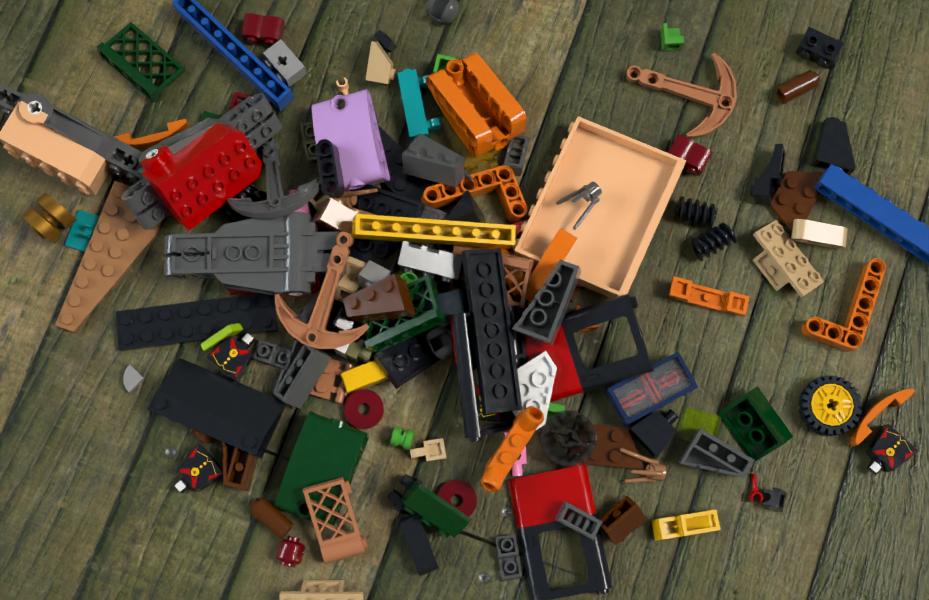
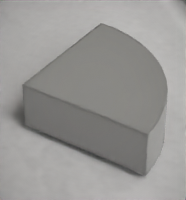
[123,364,145,393]

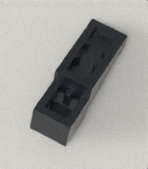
[750,144,786,204]

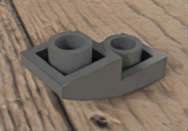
[253,340,292,370]
[495,534,522,582]

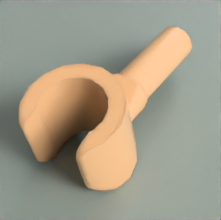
[336,77,349,95]

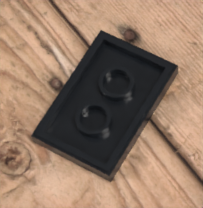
[373,332,441,389]

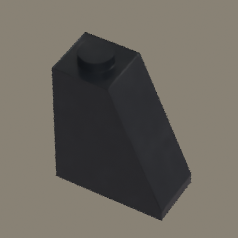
[811,117,855,175]

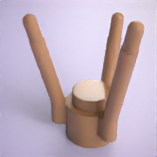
[339,188,378,215]
[620,448,666,483]

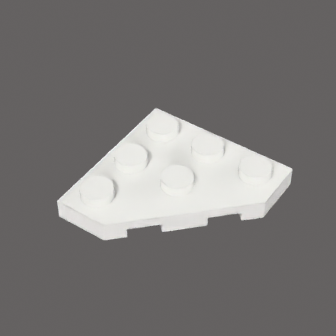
[512,351,557,431]

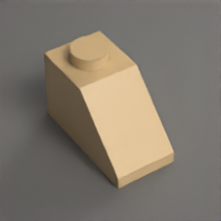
[365,41,396,84]

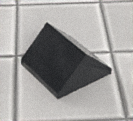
[446,190,486,223]

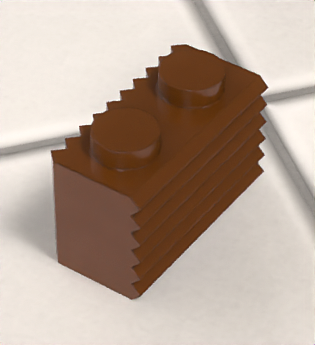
[600,496,647,545]

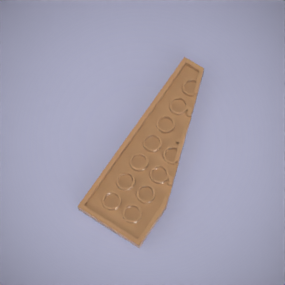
[55,181,164,333]

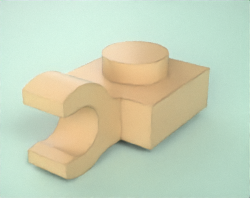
[410,438,446,462]

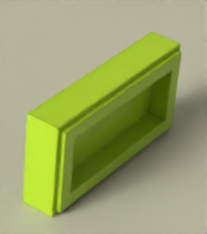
[201,323,243,351]

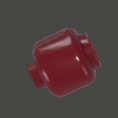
[276,536,305,568]

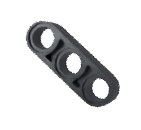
[316,139,345,199]
[399,513,439,576]

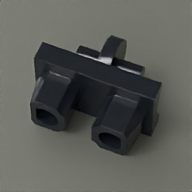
[387,474,423,511]

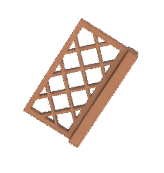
[448,245,535,308]

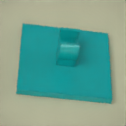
[65,210,100,252]

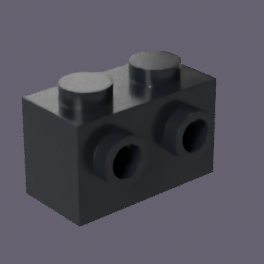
[795,27,844,69]

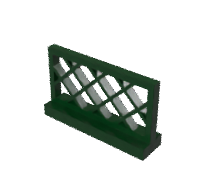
[97,22,186,103]
[363,275,446,353]

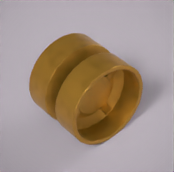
[22,192,77,244]

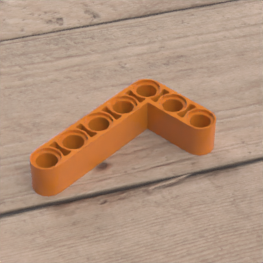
[421,165,527,223]
[801,258,886,352]

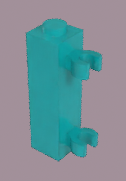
[397,69,441,143]

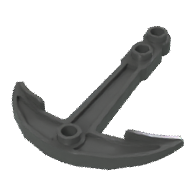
[227,137,321,219]

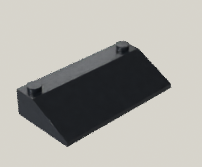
[148,358,287,459]

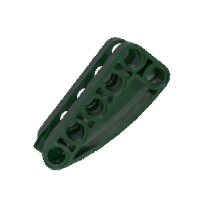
[274,411,369,526]

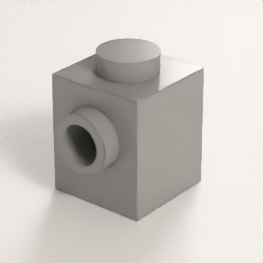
[358,260,390,288]

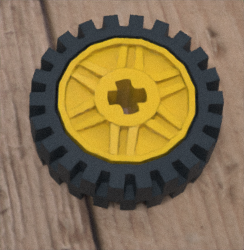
[798,375,862,436]

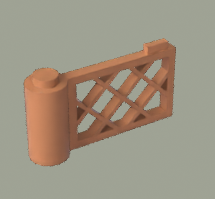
[303,477,368,564]

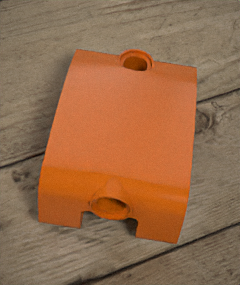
[426,52,527,158]

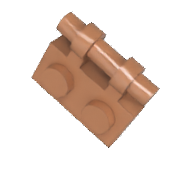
[310,359,354,404]

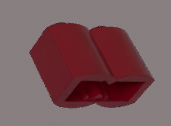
[241,13,284,47]
[668,134,713,176]

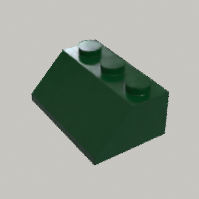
[718,386,793,462]
[401,481,472,538]

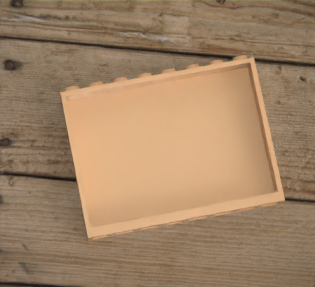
[512,116,686,299]

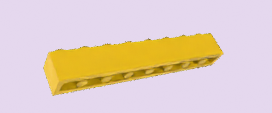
[352,214,516,249]

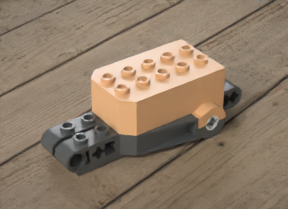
[0,85,143,196]

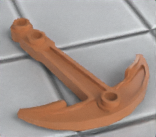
[626,53,737,138]
[275,232,369,349]

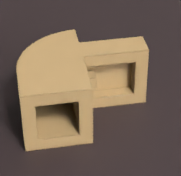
[335,256,367,303]

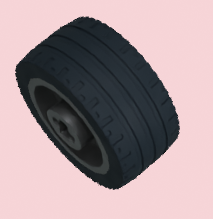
[412,289,469,330]

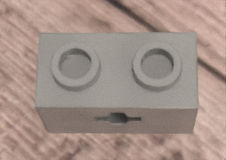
[263,39,307,87]

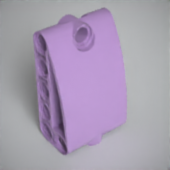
[312,89,390,193]

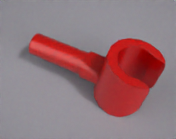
[749,474,763,502]

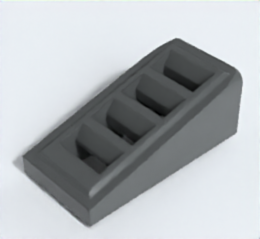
[503,135,530,176]
[555,501,603,540]

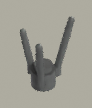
[556,181,602,230]

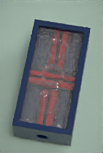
[605,352,698,427]

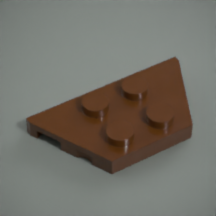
[769,171,823,236]
[565,424,644,470]

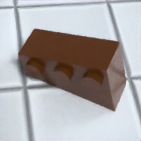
[343,274,416,323]
[222,442,258,491]

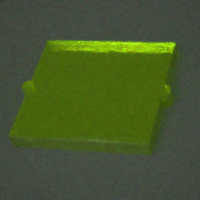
[679,407,722,442]

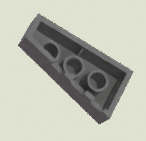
[512,260,581,346]

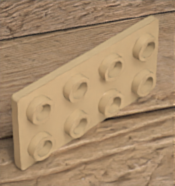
[753,220,824,297]
[279,580,364,600]

